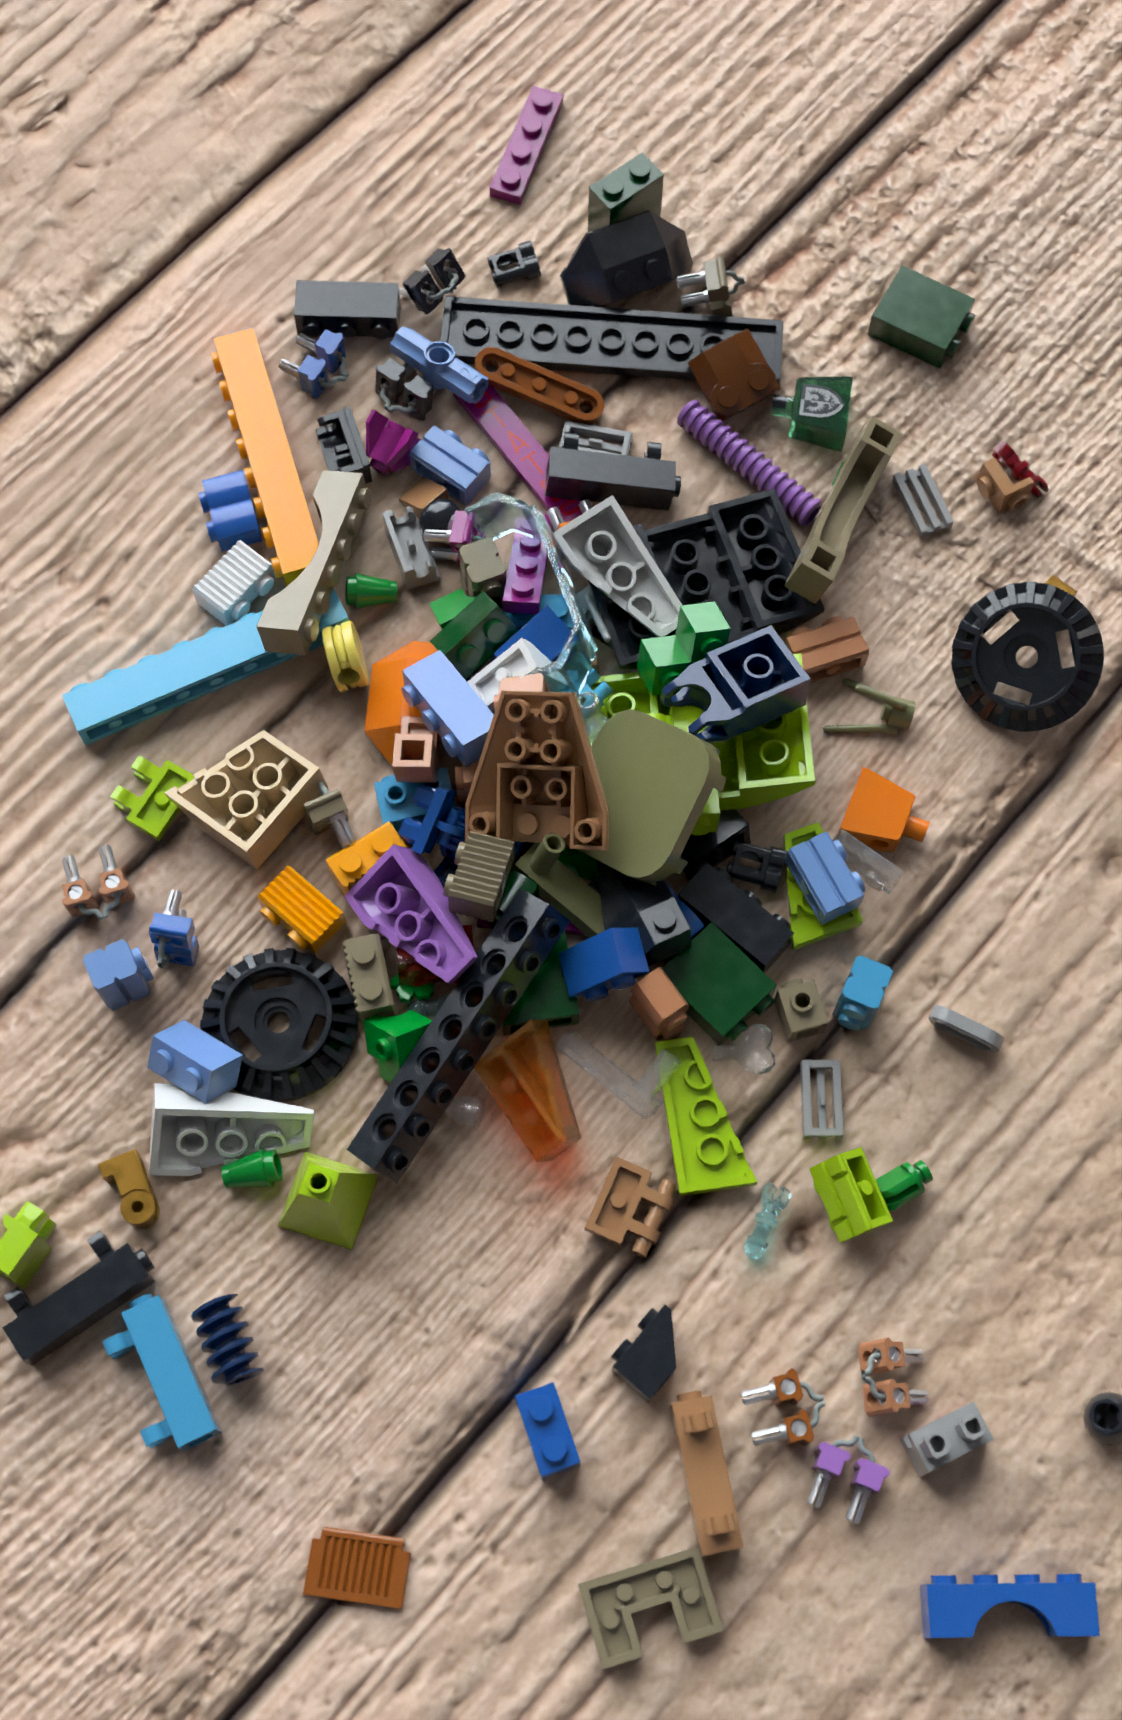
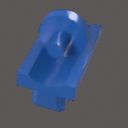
[398,785,465,854]

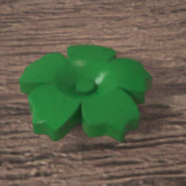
[390,967,437,1004]

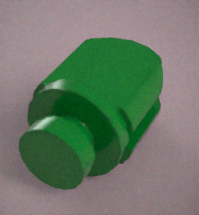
[876,1160,933,1211]

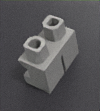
[900,1401,994,1477]

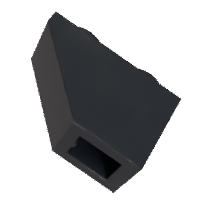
[611,1304,676,1403]

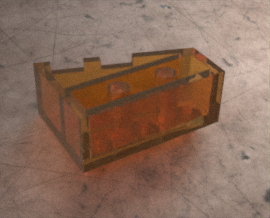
[474,1019,582,1162]

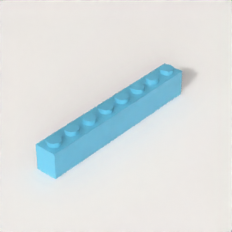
[62,588,349,746]

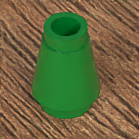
[345,573,397,609]
[221,1148,283,1189]

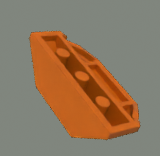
[364,641,438,767]

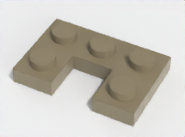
[578,1546,724,1670]

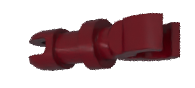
[991,440,1049,498]

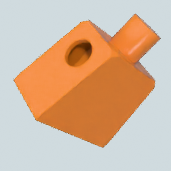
[836,767,930,853]

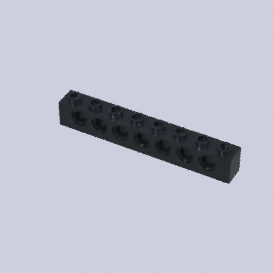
[346,889,570,1183]

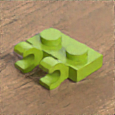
[110,756,194,841]

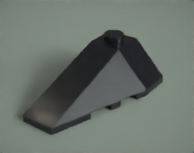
[596,860,692,967]

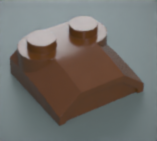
[687,329,781,422]

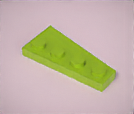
[655,1037,758,1196]

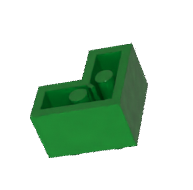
[637,601,731,696]

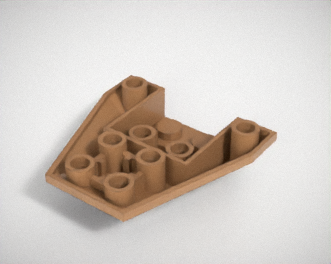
[465,690,609,851]

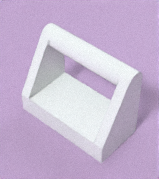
[467,638,566,714]

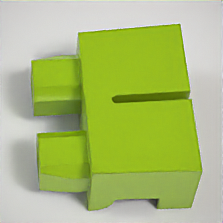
[0,1201,57,1290]

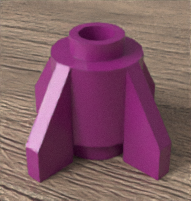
[366,410,422,475]

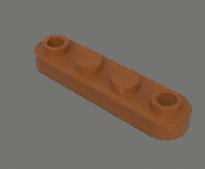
[474,347,604,425]

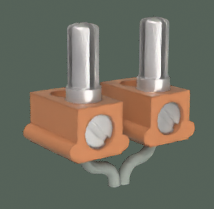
[62,845,135,920]
[858,1337,929,1417]

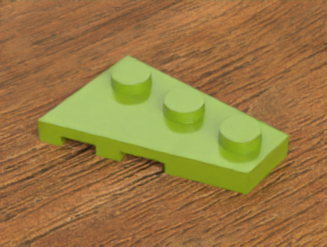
[783,822,863,951]

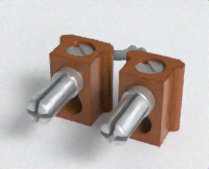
[741,1368,825,1446]

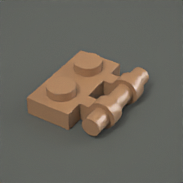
[584,1156,677,1257]

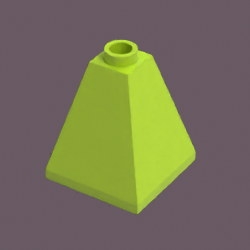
[278,1151,378,1250]

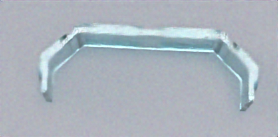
[465,492,598,696]

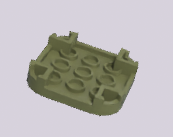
[577,709,726,886]

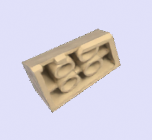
[164,730,328,870]

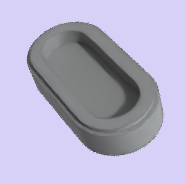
[928,1005,1005,1053]

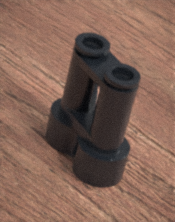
[487,240,542,286]
[726,840,786,893]

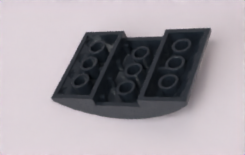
[587,488,825,670]

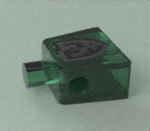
[770,376,853,452]

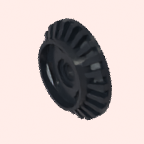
[951,582,1104,732]
[200,948,358,1102]

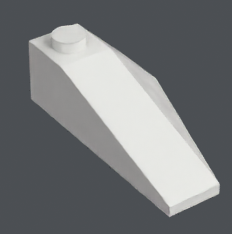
[551,495,682,637]
[149,1083,314,1176]

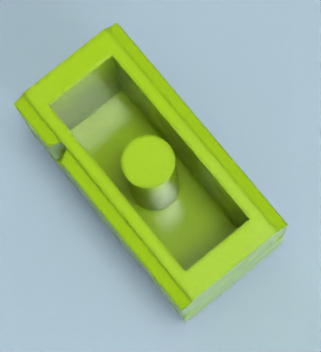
[809,1147,893,1243]

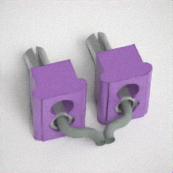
[807,1435,890,1524]

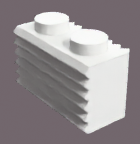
[192,540,276,626]

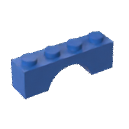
[920,1574,1100,1638]

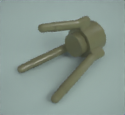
[823,678,916,736]

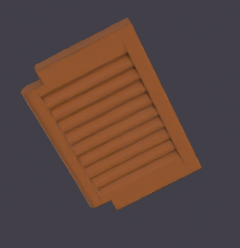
[303,1527,411,1609]

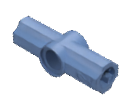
[390,326,489,404]

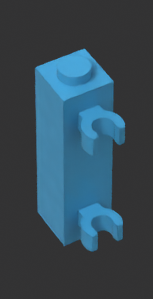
[102,1294,222,1451]

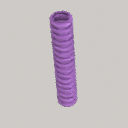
[677,400,822,526]

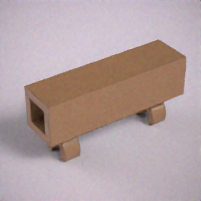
[670,1391,744,1557]

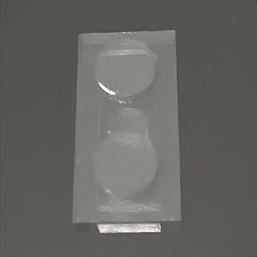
[833,829,904,895]

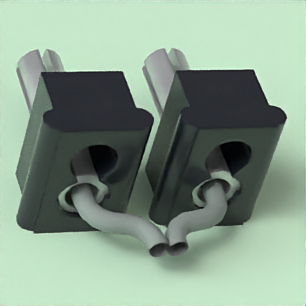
[399,248,466,315]
[375,358,439,421]

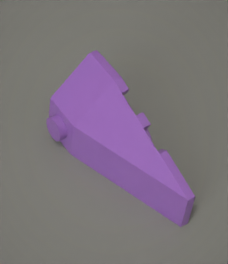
[344,844,478,984]

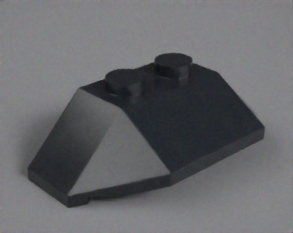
[560,210,693,306]

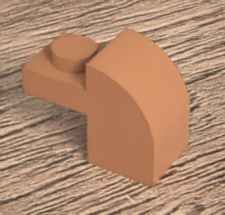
[392,716,440,783]

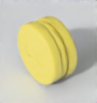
[322,621,369,693]

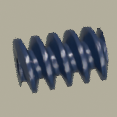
[191,1294,264,1386]

